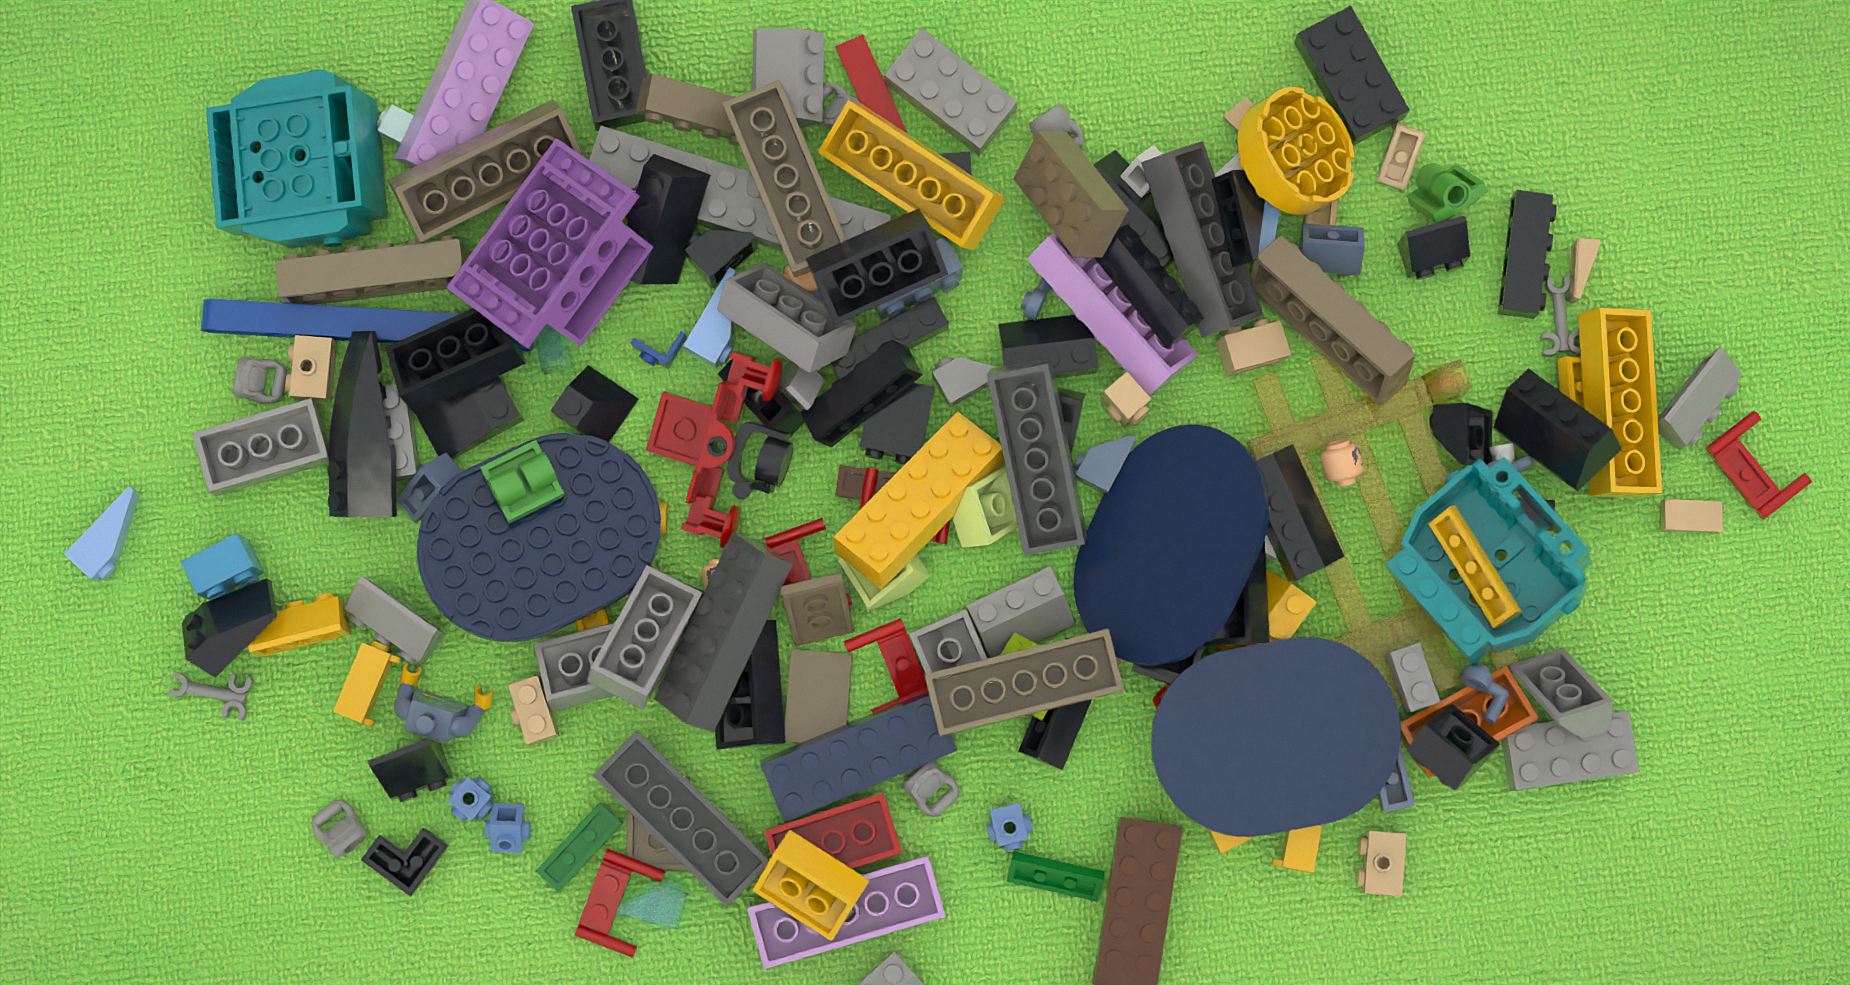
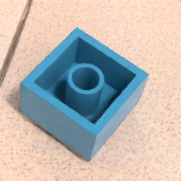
[180,533,265,600]

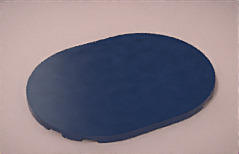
[1074,425,1270,666]
[417,433,661,642]
[1151,637,1401,837]

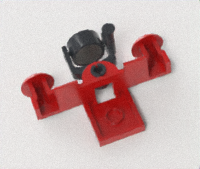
[646,351,793,548]

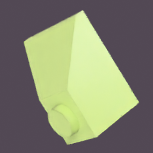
[953,465,1018,548]
[838,554,931,609]

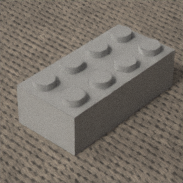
[884,28,1017,156]
[717,263,857,373]
[192,398,329,496]
[587,565,702,709]
[1501,710,1639,791]

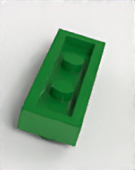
[536,803,623,892]
[1007,851,1105,902]

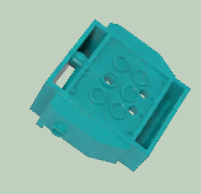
[206,69,388,248]
[1386,457,1592,665]

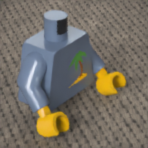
[394,663,493,742]

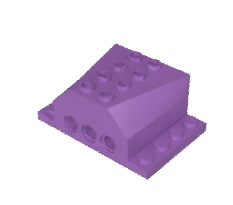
[446,138,653,348]

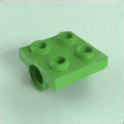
[1406,163,1488,223]
[480,440,564,524]

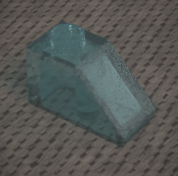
[616,880,688,929]

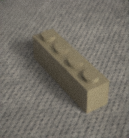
[636,74,739,146]

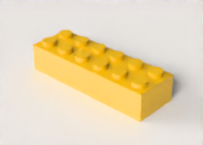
[818,100,1006,250]
[1578,308,1662,498]
[834,411,1004,590]

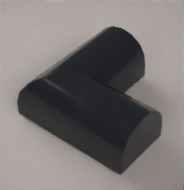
[361,828,449,897]

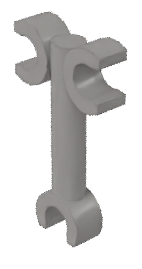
[1540,276,1581,357]
[168,673,254,721]

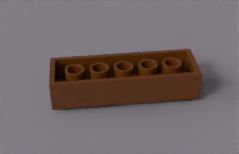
[1092,817,1183,985]

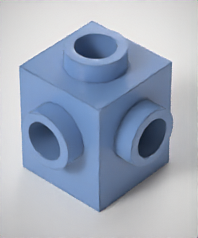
[448,777,496,822]
[485,803,531,853]
[986,803,1033,851]

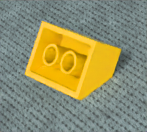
[1214,569,1317,651]
[248,593,351,657]
[752,830,870,941]

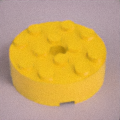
[1238,87,1355,215]

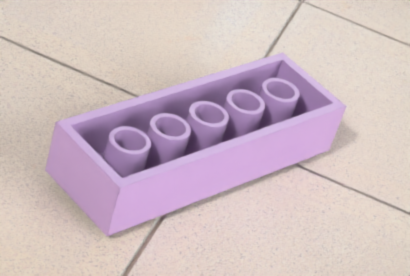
[394,0,534,168]
[1027,232,1198,396]
[747,856,946,969]

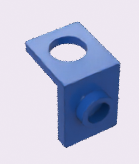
[631,331,687,369]

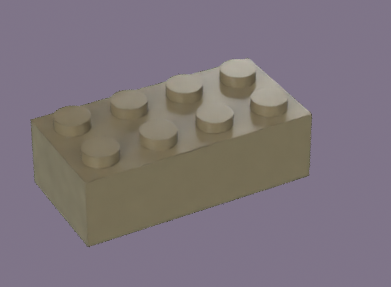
[1013,131,1129,258]

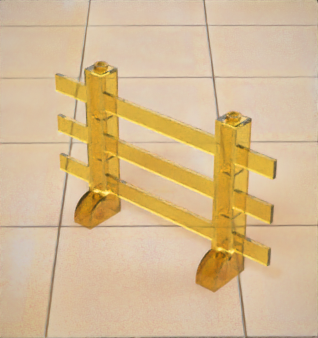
[1246,330,1519,708]

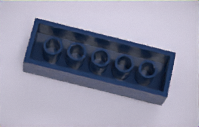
[760,691,958,823]

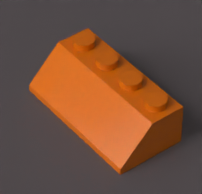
[1400,665,1539,779]

